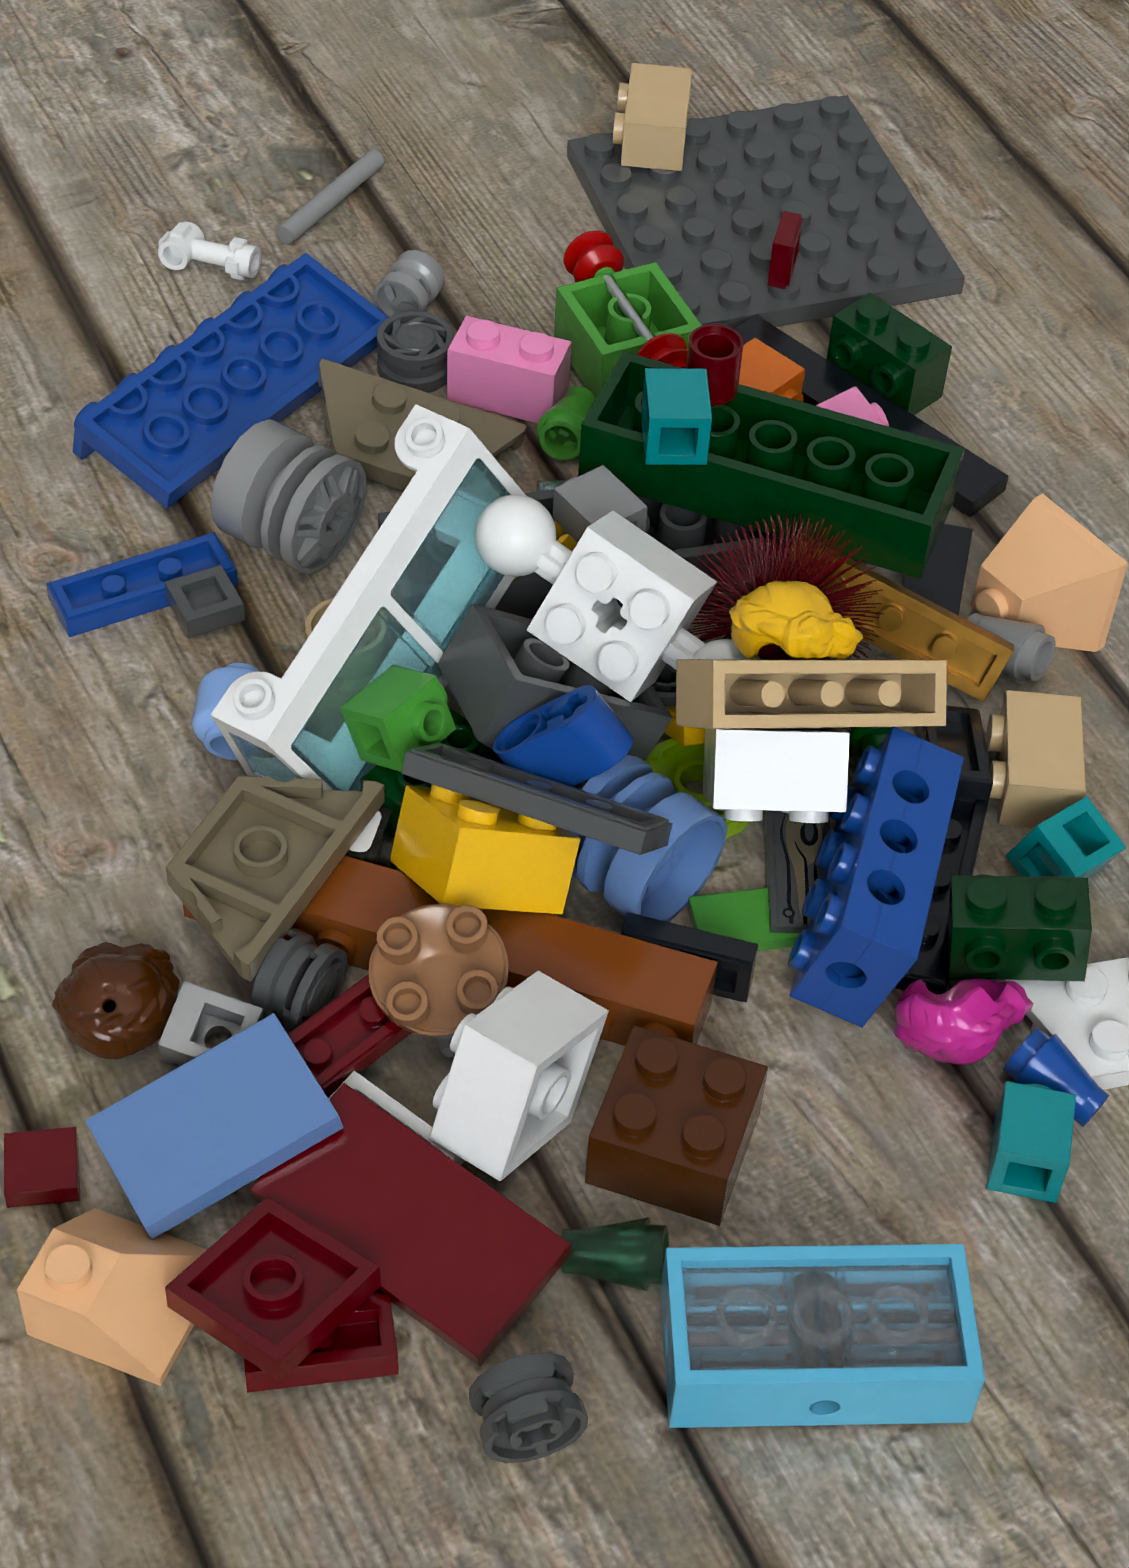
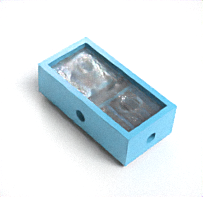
[660,1244,985,1428]

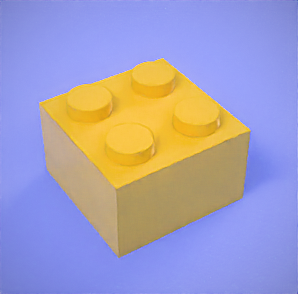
[390,784,581,915]

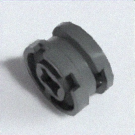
[377,311,454,393]
[251,928,348,1032]
[469,1352,588,1463]

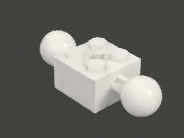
[475,495,760,702]

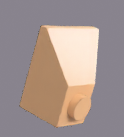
[971,493,1128,652]
[17,1208,207,1386]

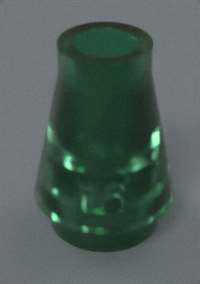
[561,1217,669,1291]

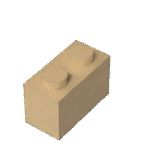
[613,63,692,171]
[986,690,1086,828]

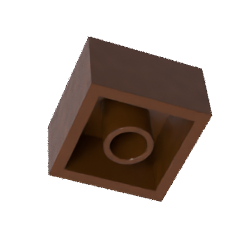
[585,1025,768,1226]

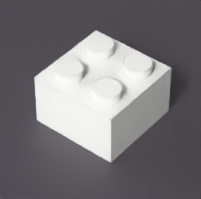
[703,727,850,823]
[429,971,609,1181]

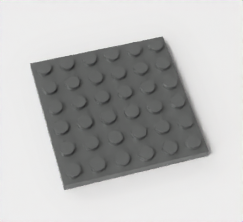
[567,95,965,329]

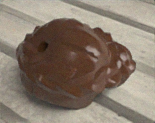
[52,942,180,1060]

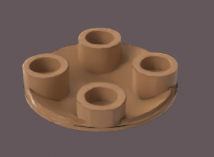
[368,904,509,1037]

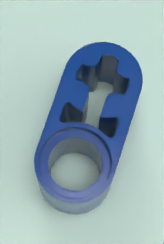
[493,685,633,787]

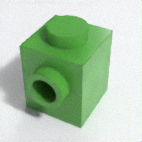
[339,665,456,772]

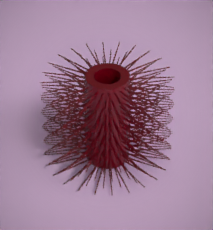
[687,513,884,659]

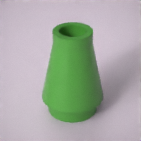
[537,386,596,460]

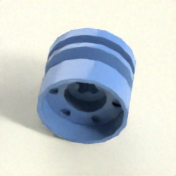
[572,755,727,922]

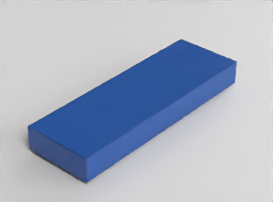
[46,532,238,637]

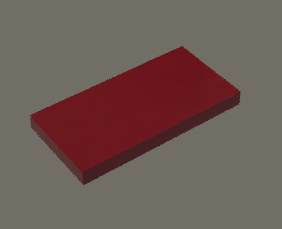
[250,1083,572,1367]

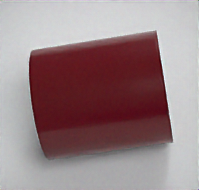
[686,324,743,406]

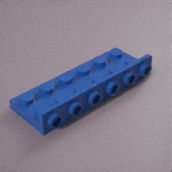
[73,253,393,508]

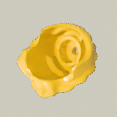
[729,581,863,660]

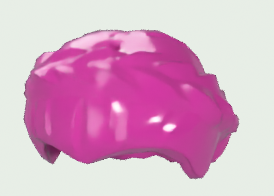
[893,978,1034,1065]

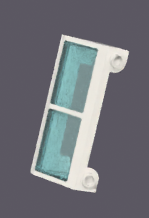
[211,404,526,791]

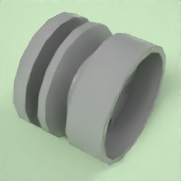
[211,419,367,574]

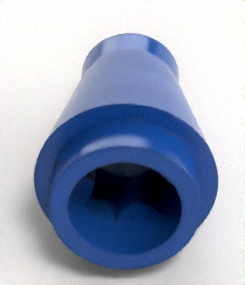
[1003,1027,1110,1127]

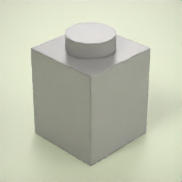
[553,465,648,543]

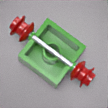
[554,230,702,399]

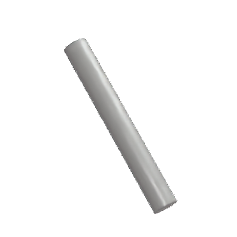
[276,149,385,245]

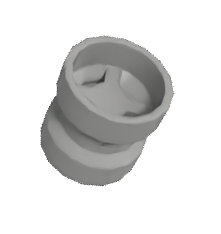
[374,250,445,324]

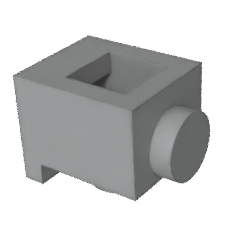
[158,981,263,1066]

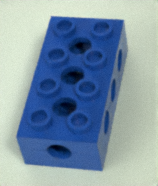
[788,727,964,1028]

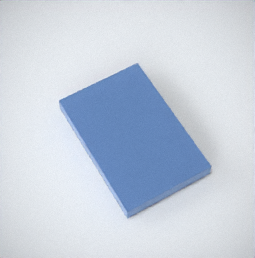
[85,1013,344,1240]

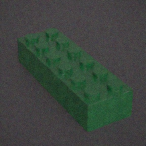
[578,351,965,579]

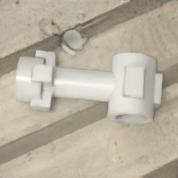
[158,222,261,280]

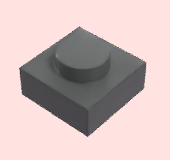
[165,565,245,639]

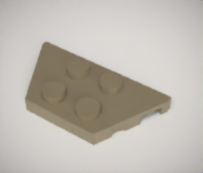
[317,358,527,491]
[166,776,385,982]

